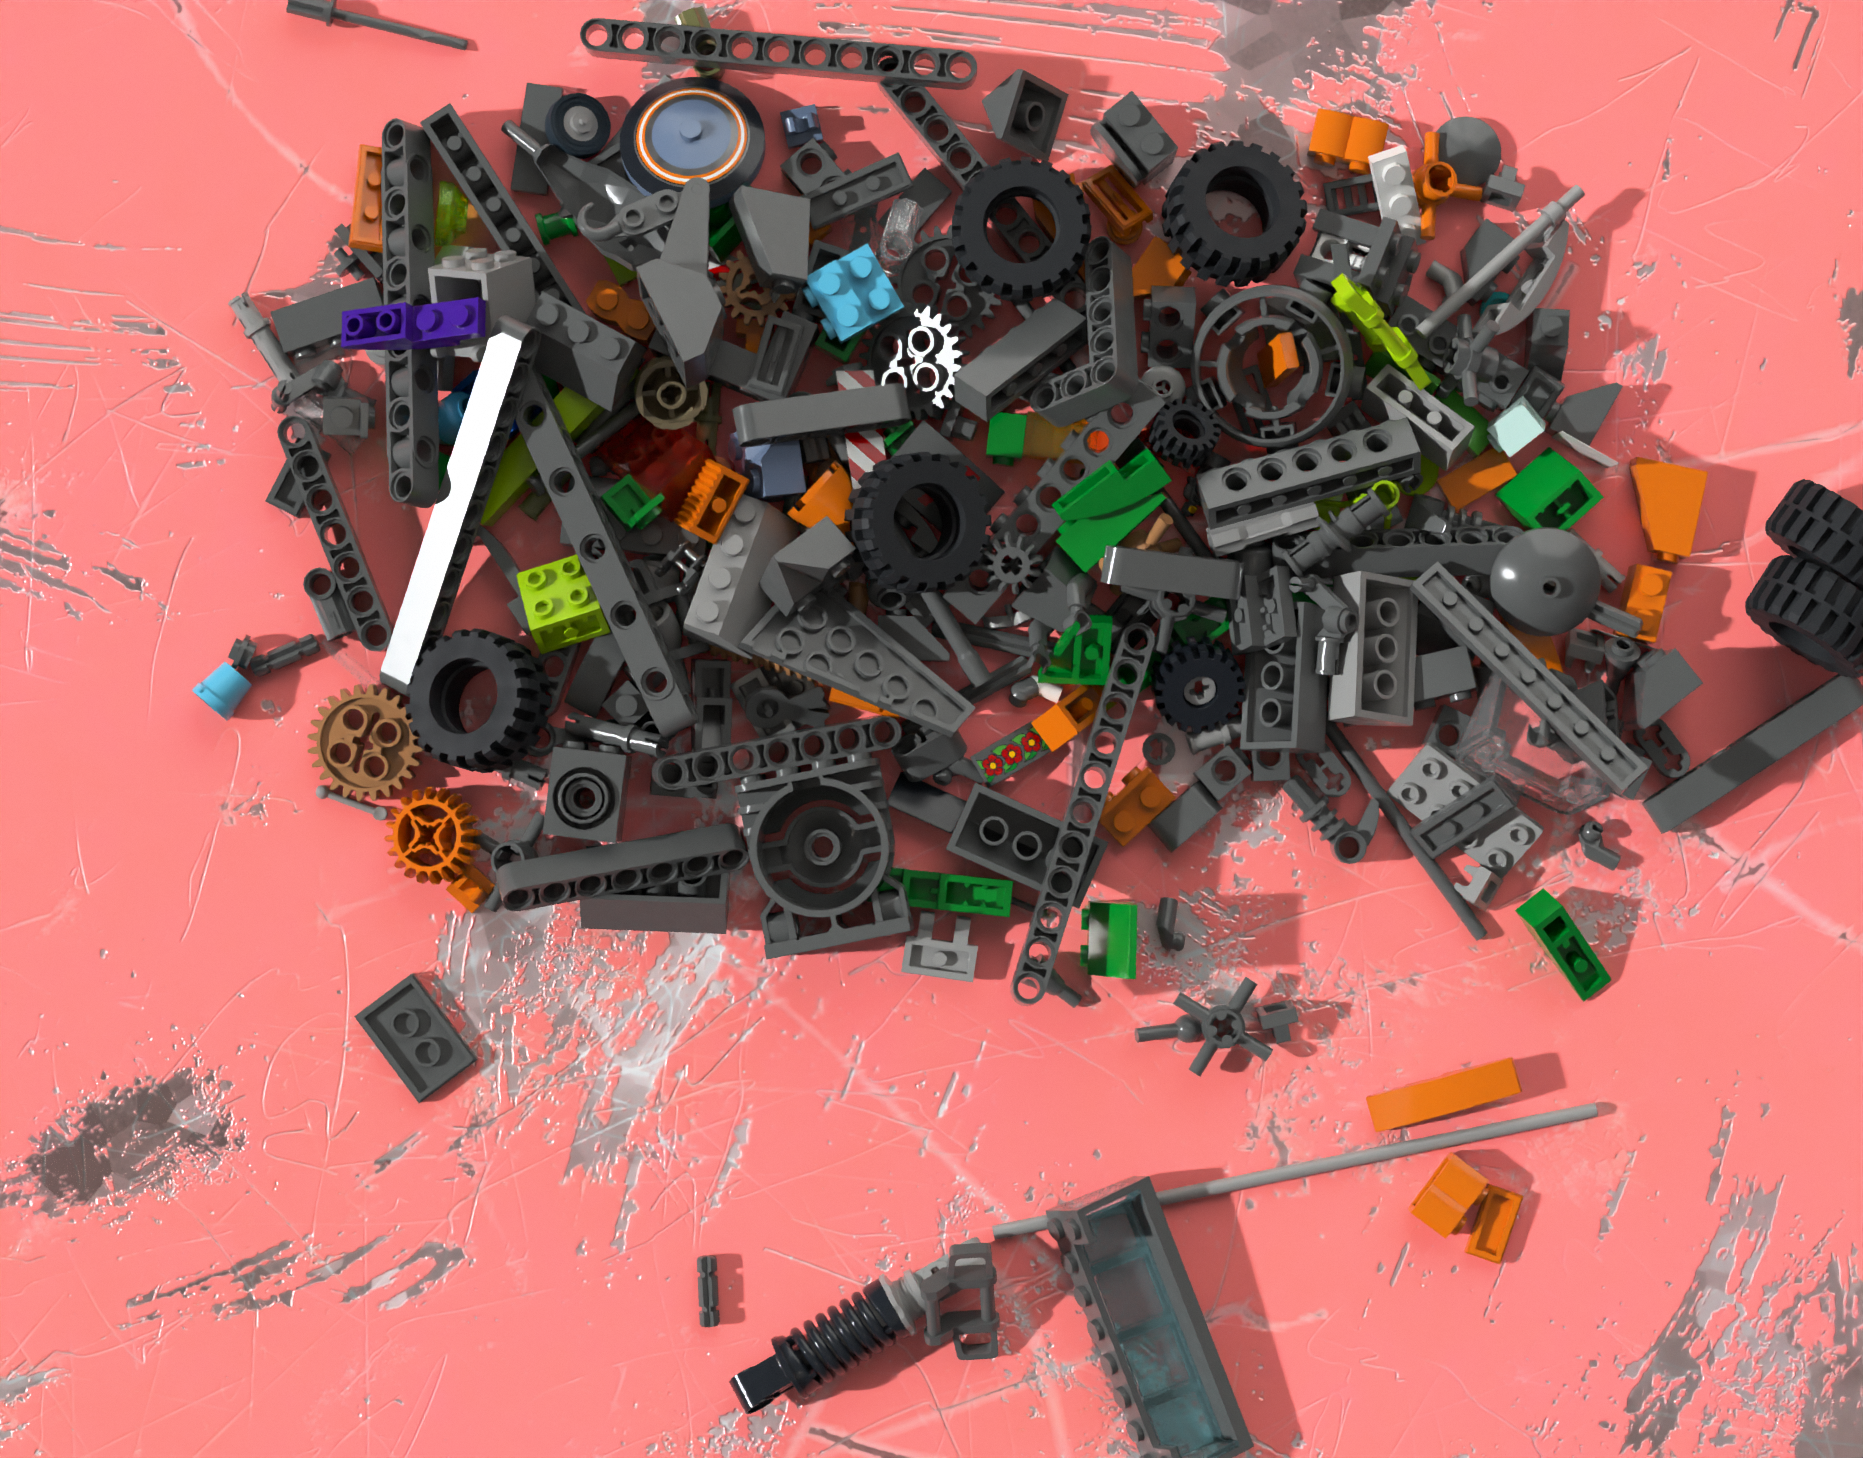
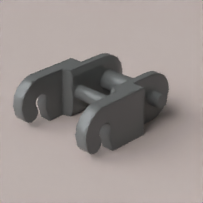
[654,541,708,596]

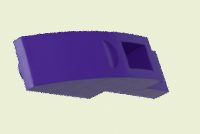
[341,297,486,350]

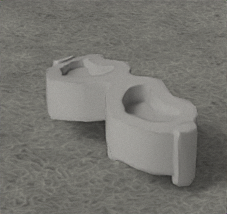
[982,603,1034,630]

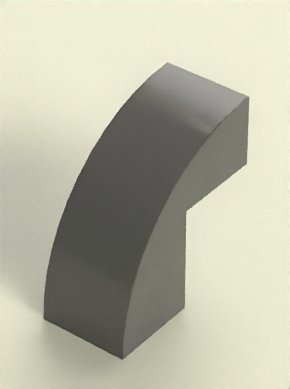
[564,623,626,718]

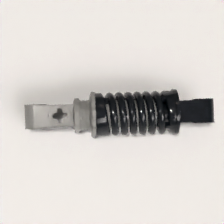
[729,1237,995,1414]

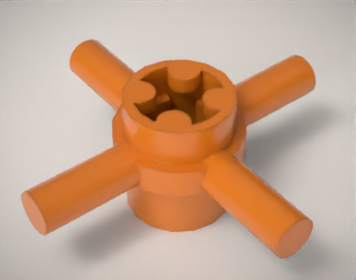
[1412,132,1482,240]

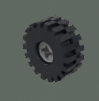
[1149,636,1246,733]

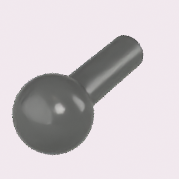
[1134,1014,1202,1043]

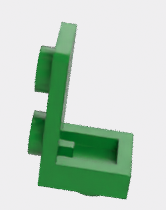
[599,474,665,532]

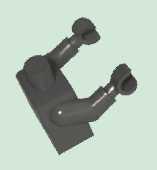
[1011,546,1105,674]
[1527,658,1619,764]

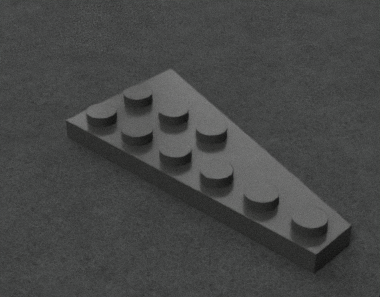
[738,589,976,738]

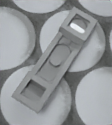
[1472,219,1569,337]

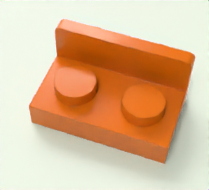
[1099,766,1176,847]

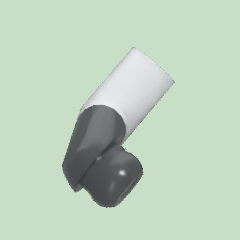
[1009,675,1063,708]

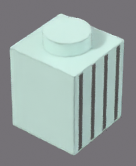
[1487,396,1546,457]

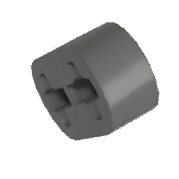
[1633,718,1690,778]
[1295,743,1351,797]

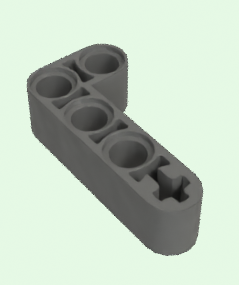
[1100,545,1245,600]

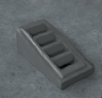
[1323,174,1380,217]

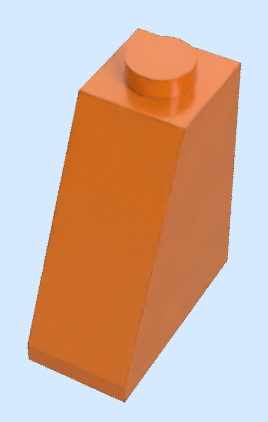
[1629,457,1708,564]

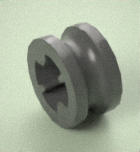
[1142,733,1175,766]

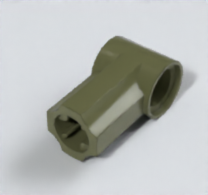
[674,6,725,80]

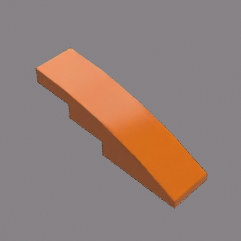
[1366,1057,1522,1132]

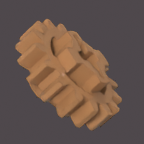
[719,250,796,327]

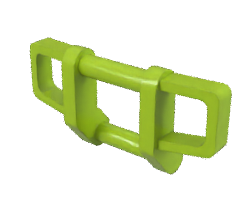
[1331,273,1432,391]

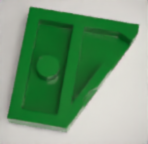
[1038,615,1112,685]

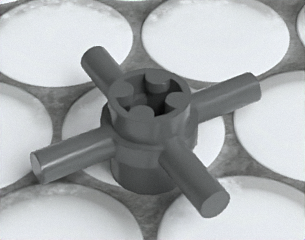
[1436,313,1500,407]
[1119,546,1227,655]
[473,811,545,912]
[1173,977,1273,1077]

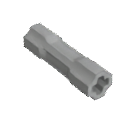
[1206,502,1320,558]

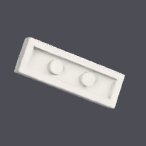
[1368,145,1426,246]

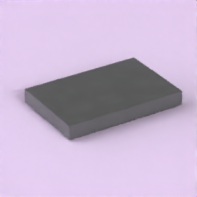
[354,972,478,1103]

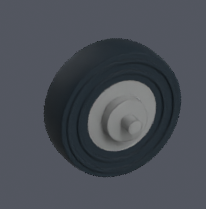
[545,93,611,159]

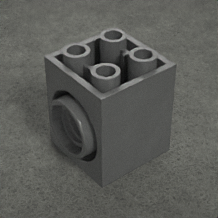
[543,740,632,843]

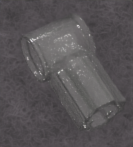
[874,198,923,276]

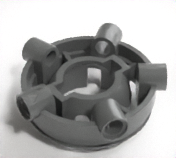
[1185,278,1366,455]

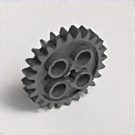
[888,225,1002,341]
[859,303,970,420]

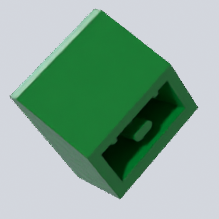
[1495,447,1604,531]

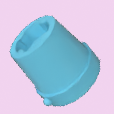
[191,661,252,721]

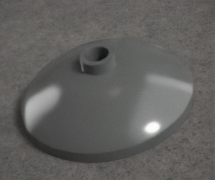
[1490,527,1601,637]

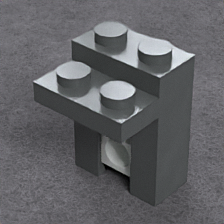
[1293,208,1421,316]

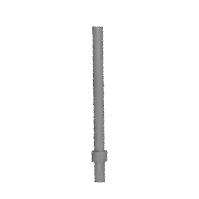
[1415,184,1585,339]

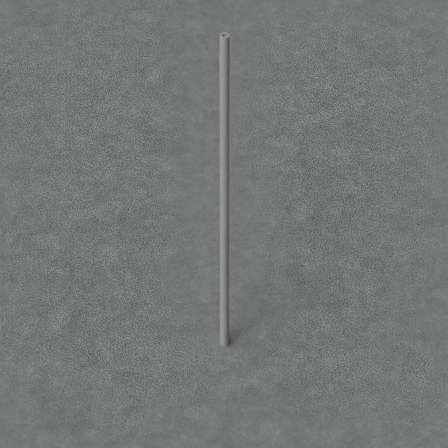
[992,1103,1598,1240]

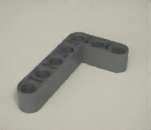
[1030,236,1138,428]

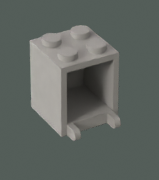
[428,248,536,362]

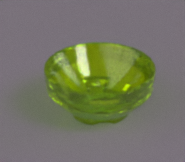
[434,180,468,247]

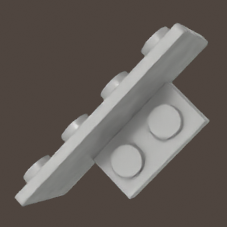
[1387,742,1544,879]

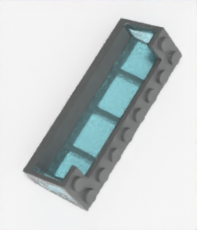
[1045,1176,1254,1458]

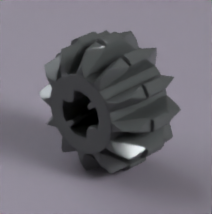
[981,531,1043,594]

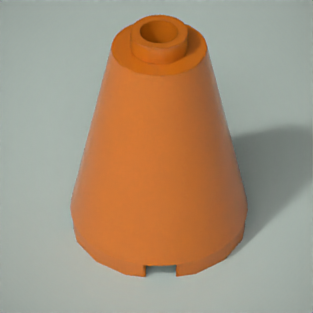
[787,460,854,546]

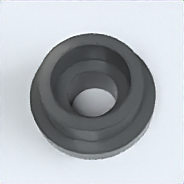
[228,634,258,670]

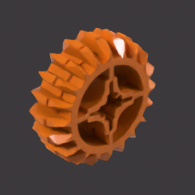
[384,787,483,885]

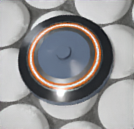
[620,77,766,208]

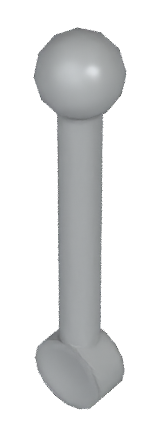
[315,785,388,821]

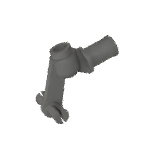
[271,360,377,414]
[1289,574,1359,675]

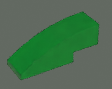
[1051,448,1172,521]

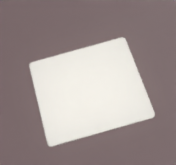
[1551,431,1619,469]

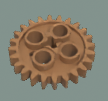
[307,684,424,801]

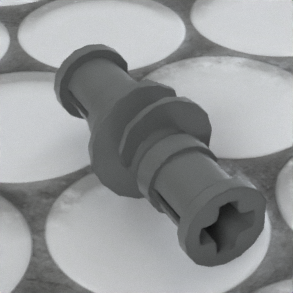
[1281,488,1390,577]

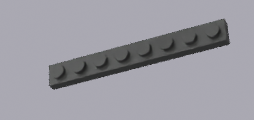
[1410,561,1648,796]

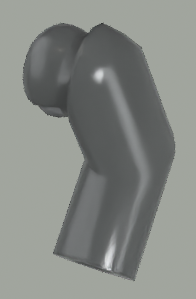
[1578,821,1621,871]

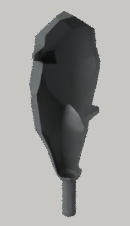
[501,120,672,271]

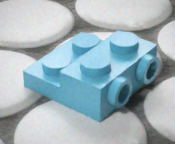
[802,243,904,344]

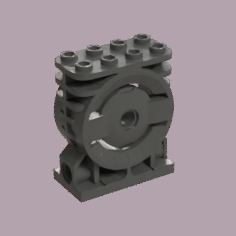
[734,752,915,959]

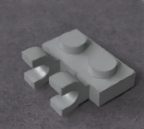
[901,910,978,982]

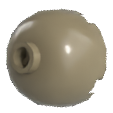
[634,355,708,430]

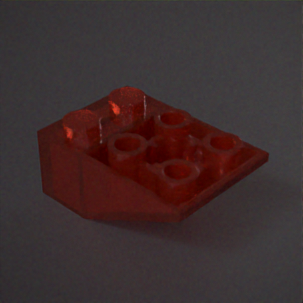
[594,414,718,522]

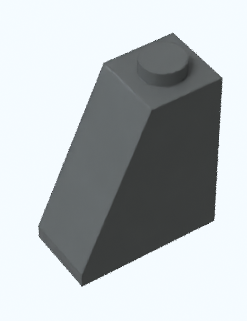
[729,185,810,295]

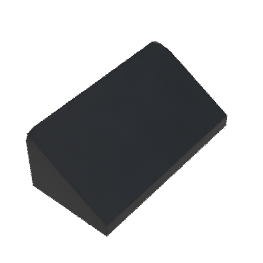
[887,772,967,834]

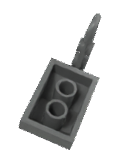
[577,177,727,388]

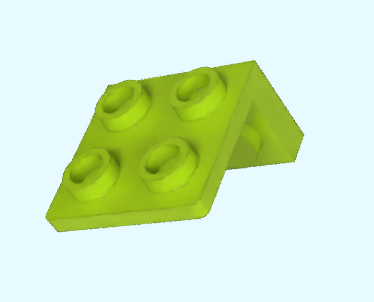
[516,554,610,654]

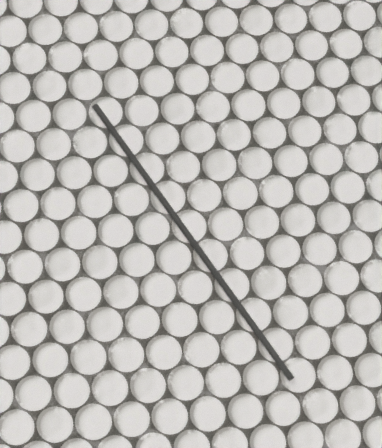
[1011,299,1488,941]

